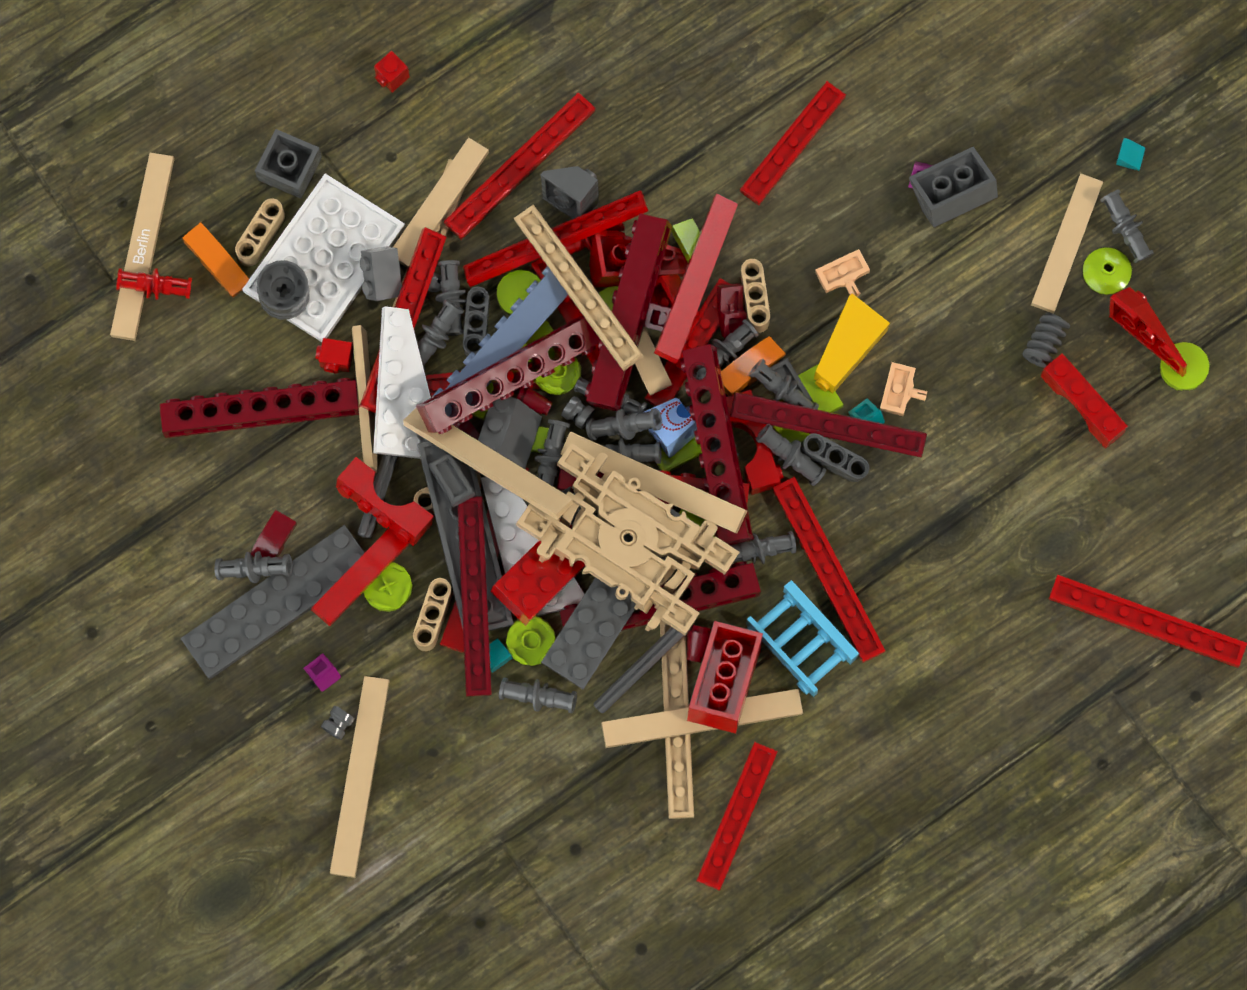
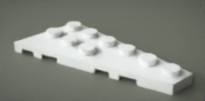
[373,306,431,459]
[481,477,585,620]

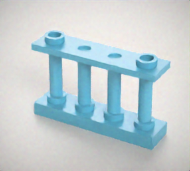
[746,580,859,697]

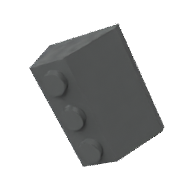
[909,147,998,228]
[541,166,599,219]
[478,397,542,469]

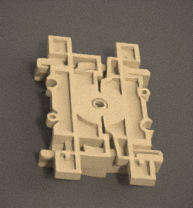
[516,443,739,635]

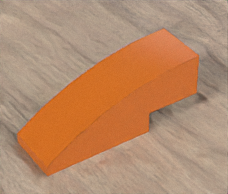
[182,222,249,298]
[721,336,786,396]

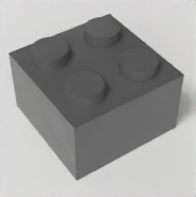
[255,129,322,199]

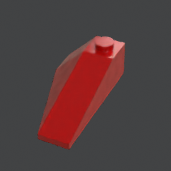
[589,231,688,287]
[1109,287,1187,377]

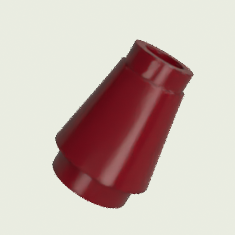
[517,387,552,415]
[687,625,711,663]

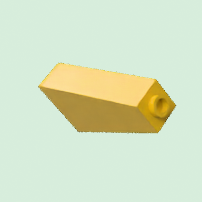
[814,293,890,394]

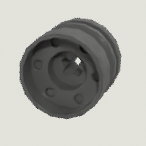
[257,260,310,320]

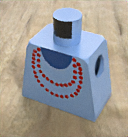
[643,398,697,458]

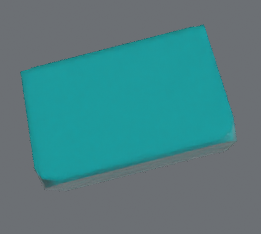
[1116,138,1145,171]
[848,398,885,424]
[489,638,512,673]

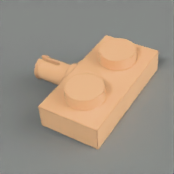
[815,249,870,297]
[880,362,928,416]

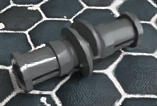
[1100,189,1154,263]
[435,260,467,336]
[417,299,464,370]
[697,319,759,380]
[748,359,819,409]
[586,408,662,441]
[534,419,570,486]
[756,424,826,486]
[602,438,662,464]
[730,531,796,564]
[214,551,292,583]
[499,677,577,714]

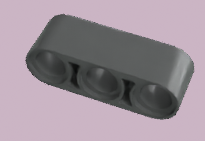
[463,287,490,357]
[800,433,869,482]

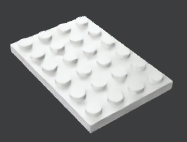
[242,174,406,342]

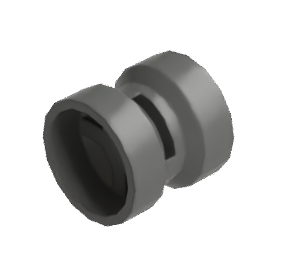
[561,396,595,430]
[320,706,355,740]

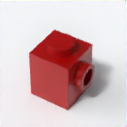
[374,51,410,93]
[316,338,354,373]

